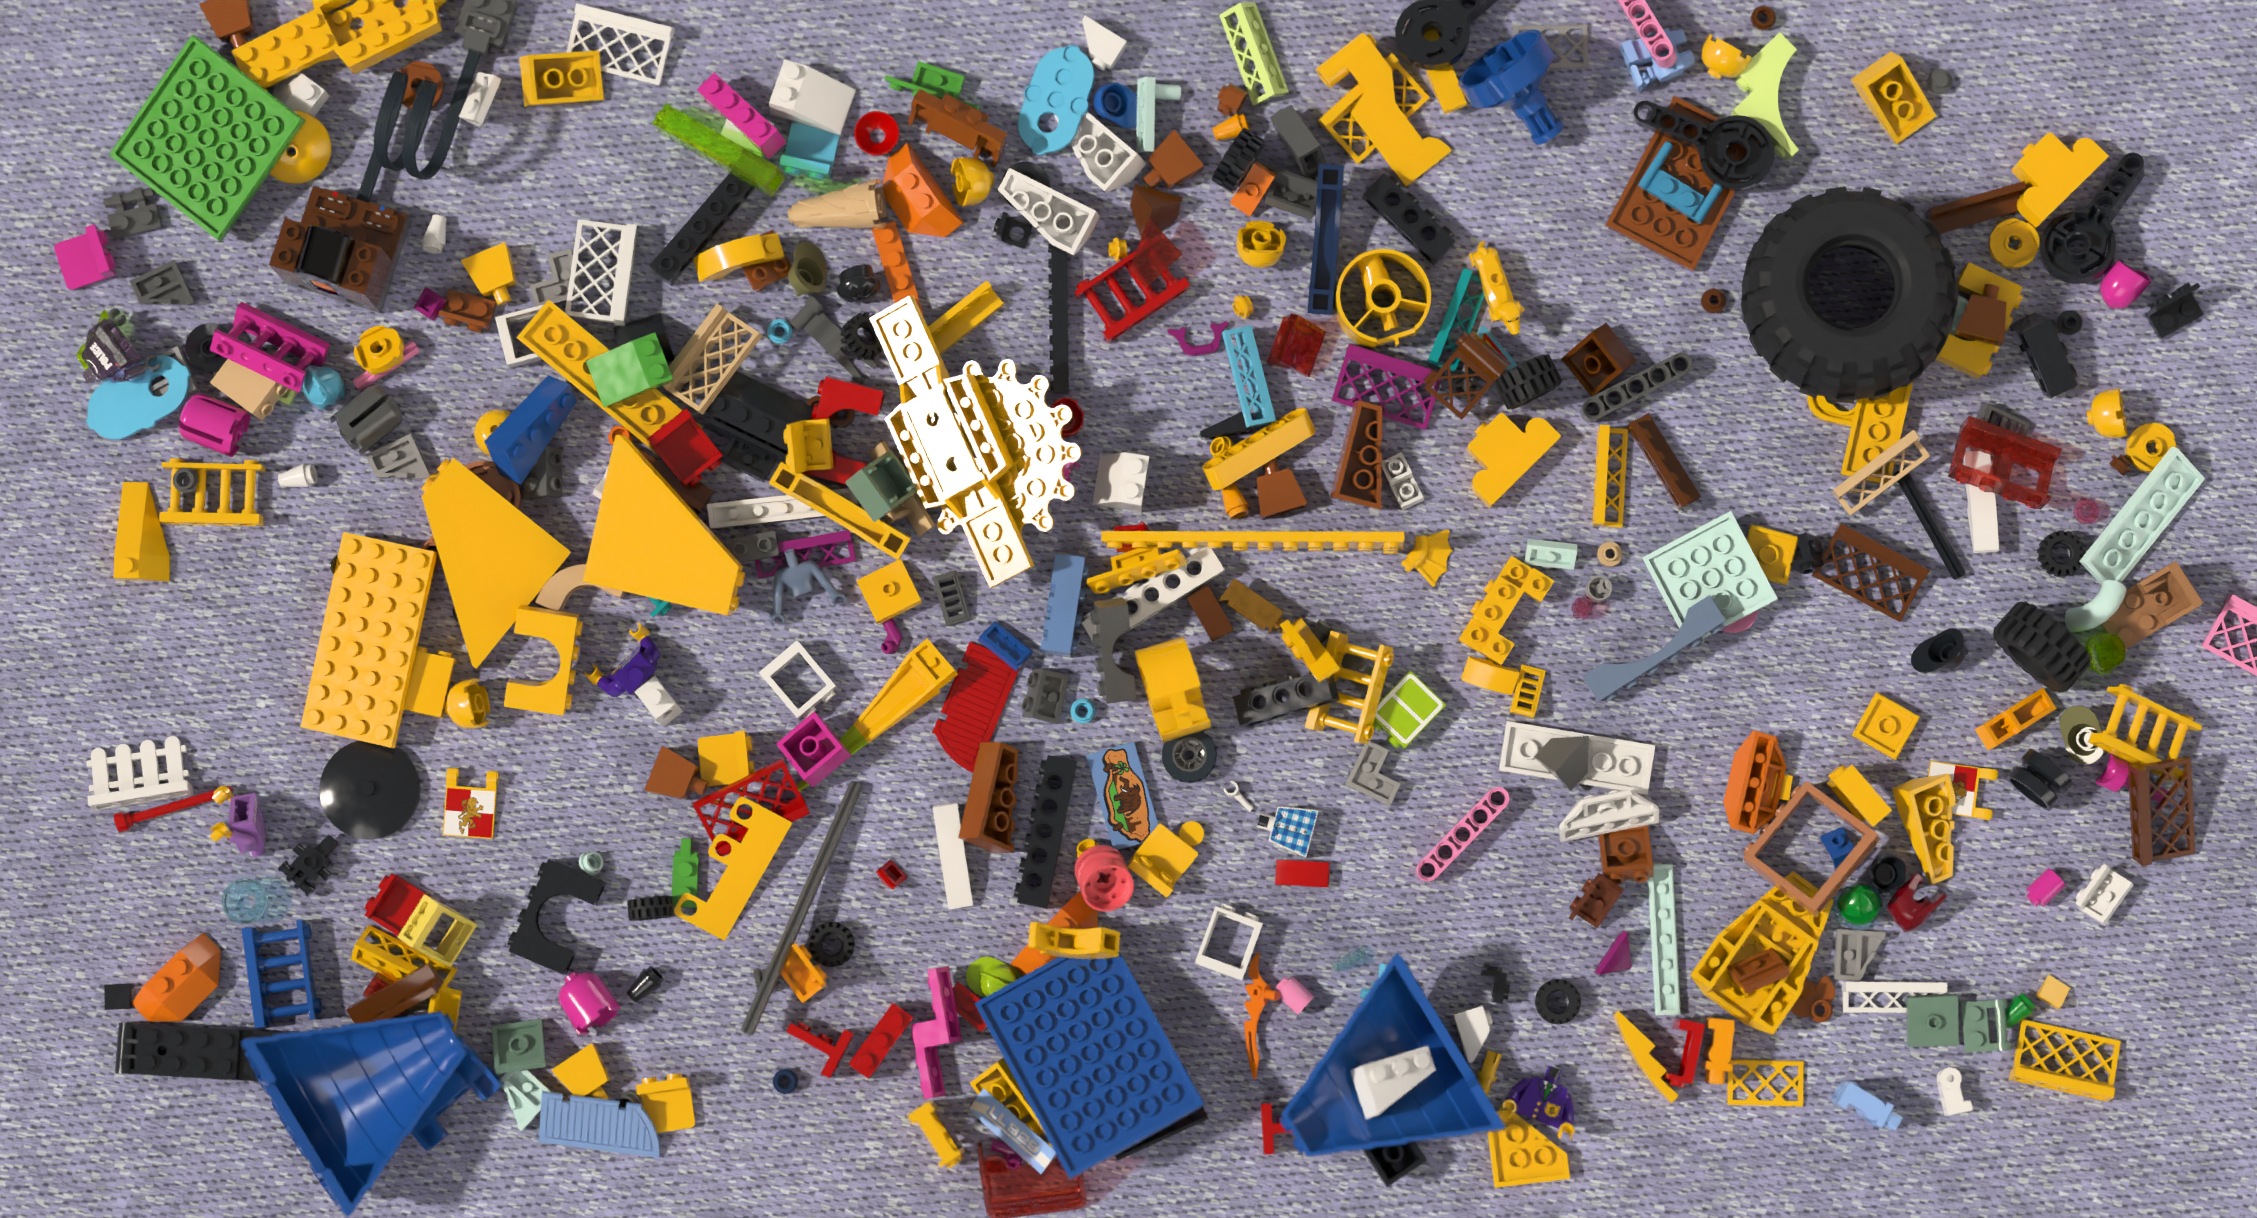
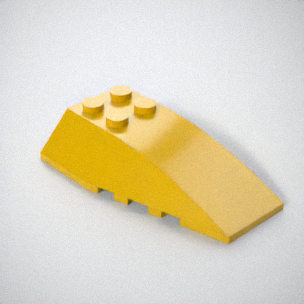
[1690,871,1834,1035]

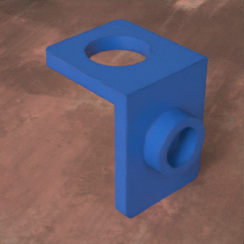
[1820,827,1860,870]

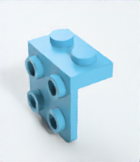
[780,122,839,181]

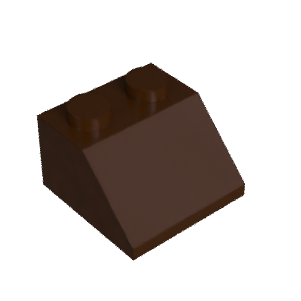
[1561,323,1637,397]

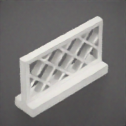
[567,3,675,86]
[565,219,638,326]

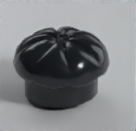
[836,265,881,303]

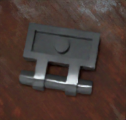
[104,187,162,240]

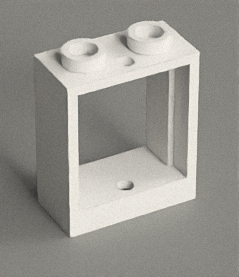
[495,302,561,368]
[759,641,837,720]
[1195,904,1263,981]

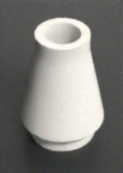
[421,215,447,254]
[278,463,318,488]

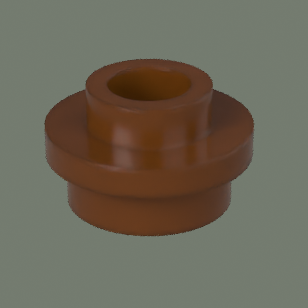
[1751,6,1776,31]
[1701,288,1726,314]
[2109,454,2132,476]

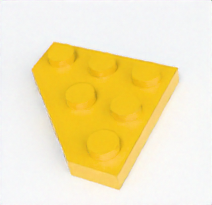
[1487,1109,1570,1188]

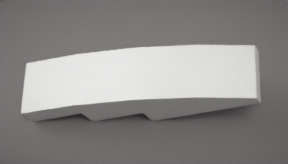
[1963,450,1999,553]
[933,802,973,909]

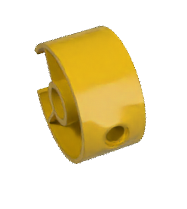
[1334,249,1431,350]
[1135,636,1211,742]

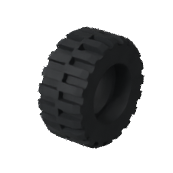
[1993,601,2091,693]

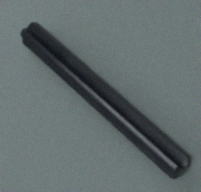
[1894,468,1966,580]

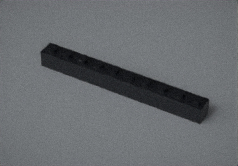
[1048,244,1069,394]

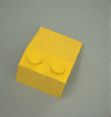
[519,50,604,107]
[1851,51,1936,145]

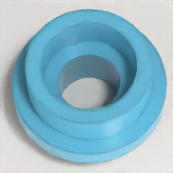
[767,319,792,344]
[1070,699,1095,724]

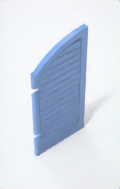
[538,1091,660,1158]

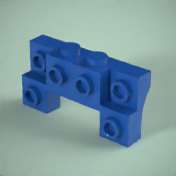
[411,1046,505,1151]

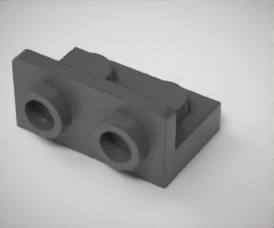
[1022,668,1069,724]

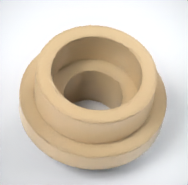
[1597,542,1622,567]

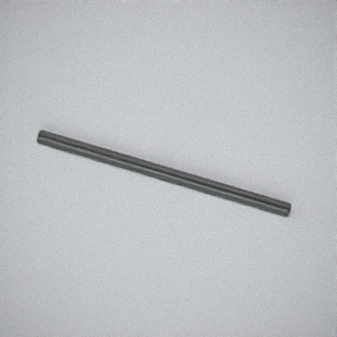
[741,781,863,1036]

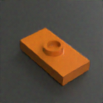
[1230,161,1277,216]

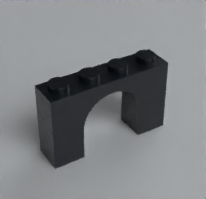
[507,859,606,975]

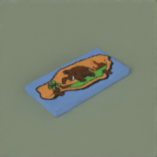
[1086,741,1158,850]

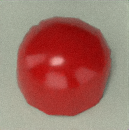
[1050,397,1084,438]

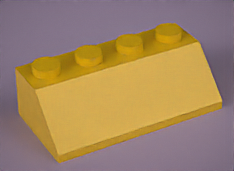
[970,1057,1052,1164]

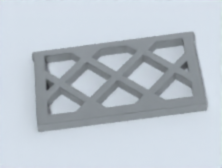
[1512,24,1589,69]

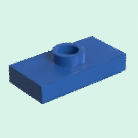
[978,621,1033,671]

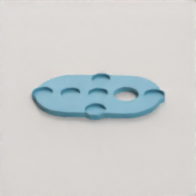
[1018,45,1095,156]
[86,355,191,440]

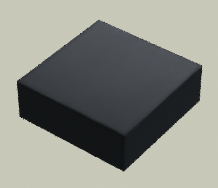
[104,984,132,1010]

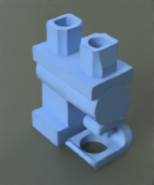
[1620,28,1695,92]
[1831,1081,1903,1131]

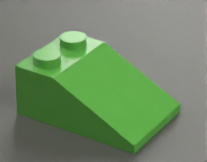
[586,332,674,408]

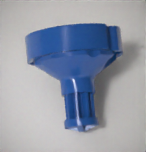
[1458,30,1564,145]

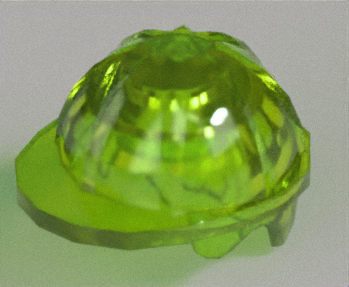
[2084,632,2126,675]

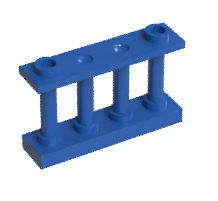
[241,919,322,1028]

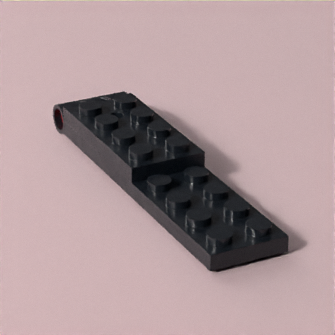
[115,1023,288,1082]

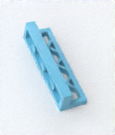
[1222,325,1276,428]

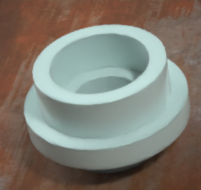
[579,851,603,876]

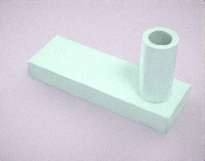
[1136,77,1181,154]

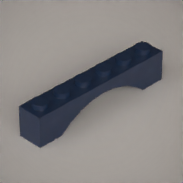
[1307,164,1345,315]

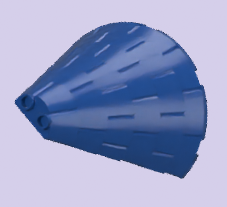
[1279,952,1506,1157]
[241,1012,467,1217]

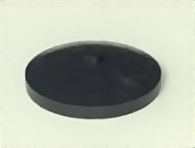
[319,741,421,840]

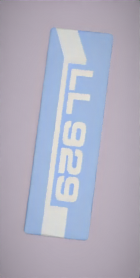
[969,1089,1056,1174]

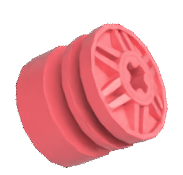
[1074,845,1134,911]

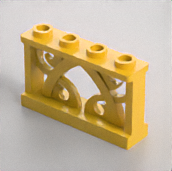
[907,1100,966,1169]

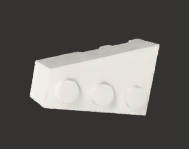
[1350,1046,1436,1119]

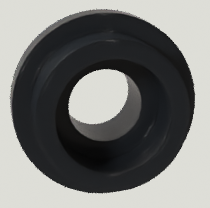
[2057,310,2082,335]

